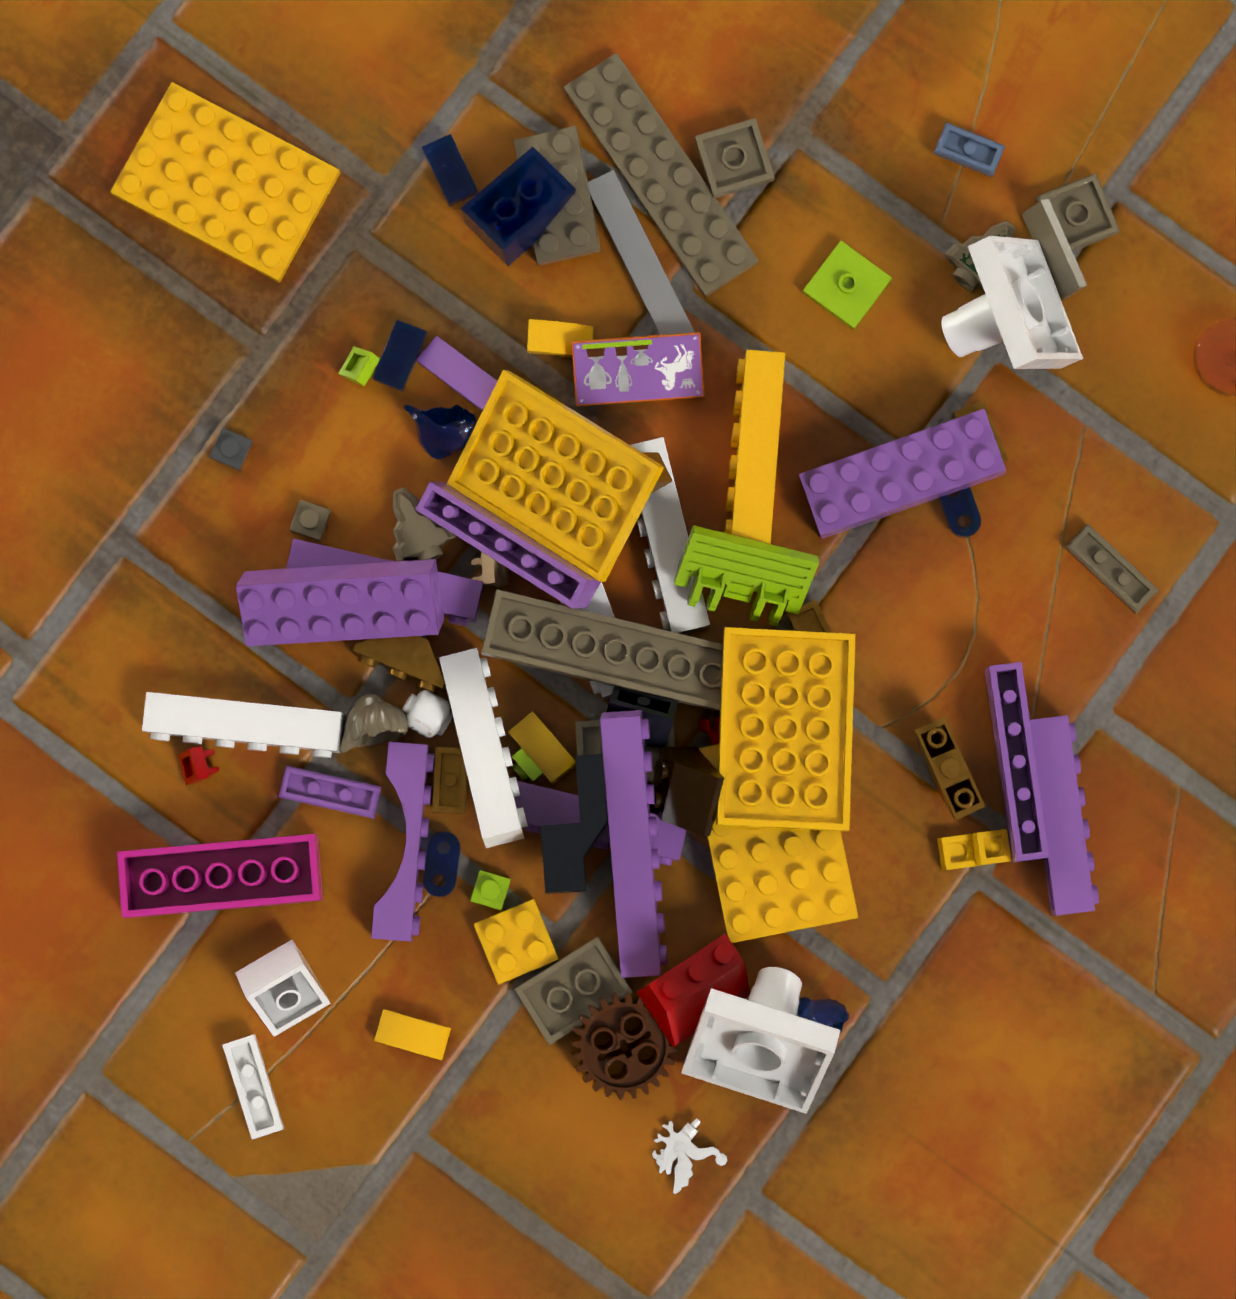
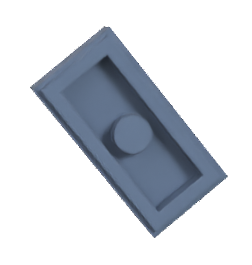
[933,122,1005,177]

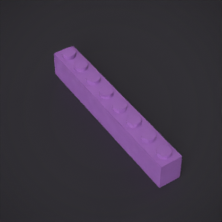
[600,710,668,978]

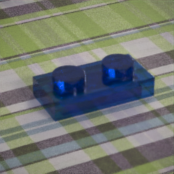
[422,134,478,207]
[372,320,427,392]

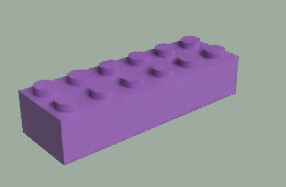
[799,409,1006,539]
[236,559,444,646]

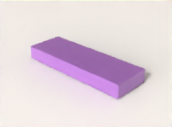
[416,336,497,411]
[279,765,382,819]

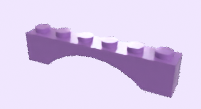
[371,742,435,942]

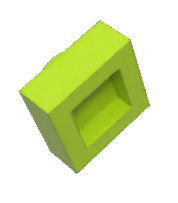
[338,346,380,386]
[512,748,544,783]
[470,870,511,911]

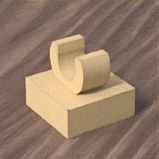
[471,552,509,587]

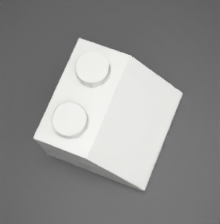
[235,940,331,1037]

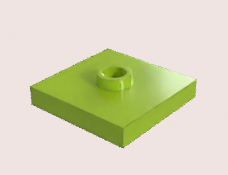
[802,241,892,331]

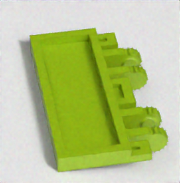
[674,525,819,627]

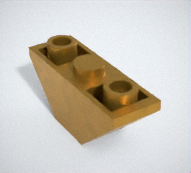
[352,636,446,693]
[914,717,986,820]

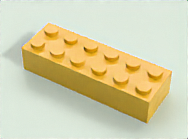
[724,350,785,544]

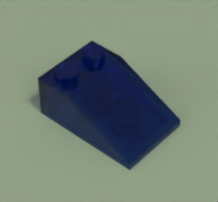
[461,147,576,266]

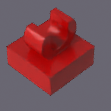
[178,746,219,786]

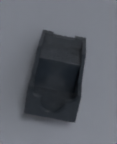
[540,754,608,894]

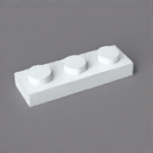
[222,1034,285,1140]

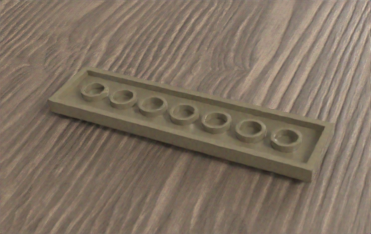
[564,53,759,298]
[481,589,723,712]

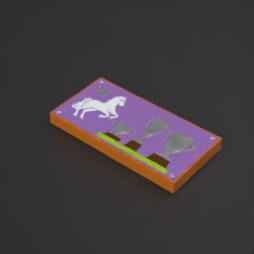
[571,332,704,406]

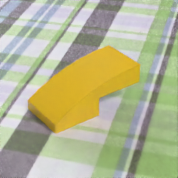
[527,319,593,358]
[508,711,576,785]
[937,829,1012,871]
[374,1009,451,1060]

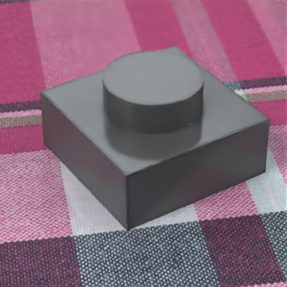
[209,428,253,471]

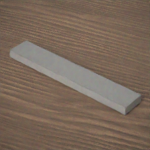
[588,170,694,335]

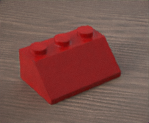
[637,933,750,1047]

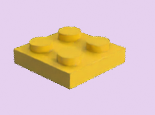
[474,899,559,985]

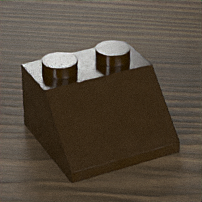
[649,746,724,836]

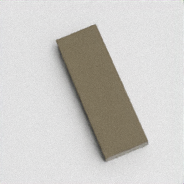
[1021,199,1087,300]
[1065,524,1158,614]

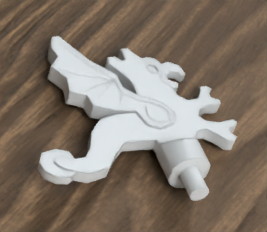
[652,1117,728,1194]

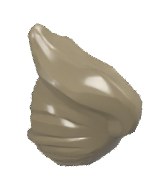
[340,694,408,753]

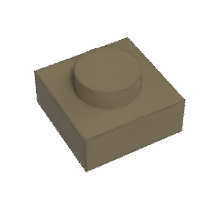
[289,500,331,542]

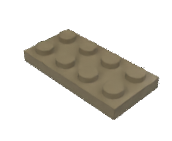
[514,126,602,266]

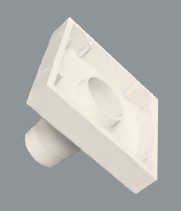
[941,236,1083,369]
[681,967,840,1114]

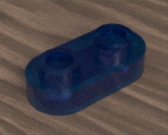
[938,487,981,538]
[423,832,461,897]

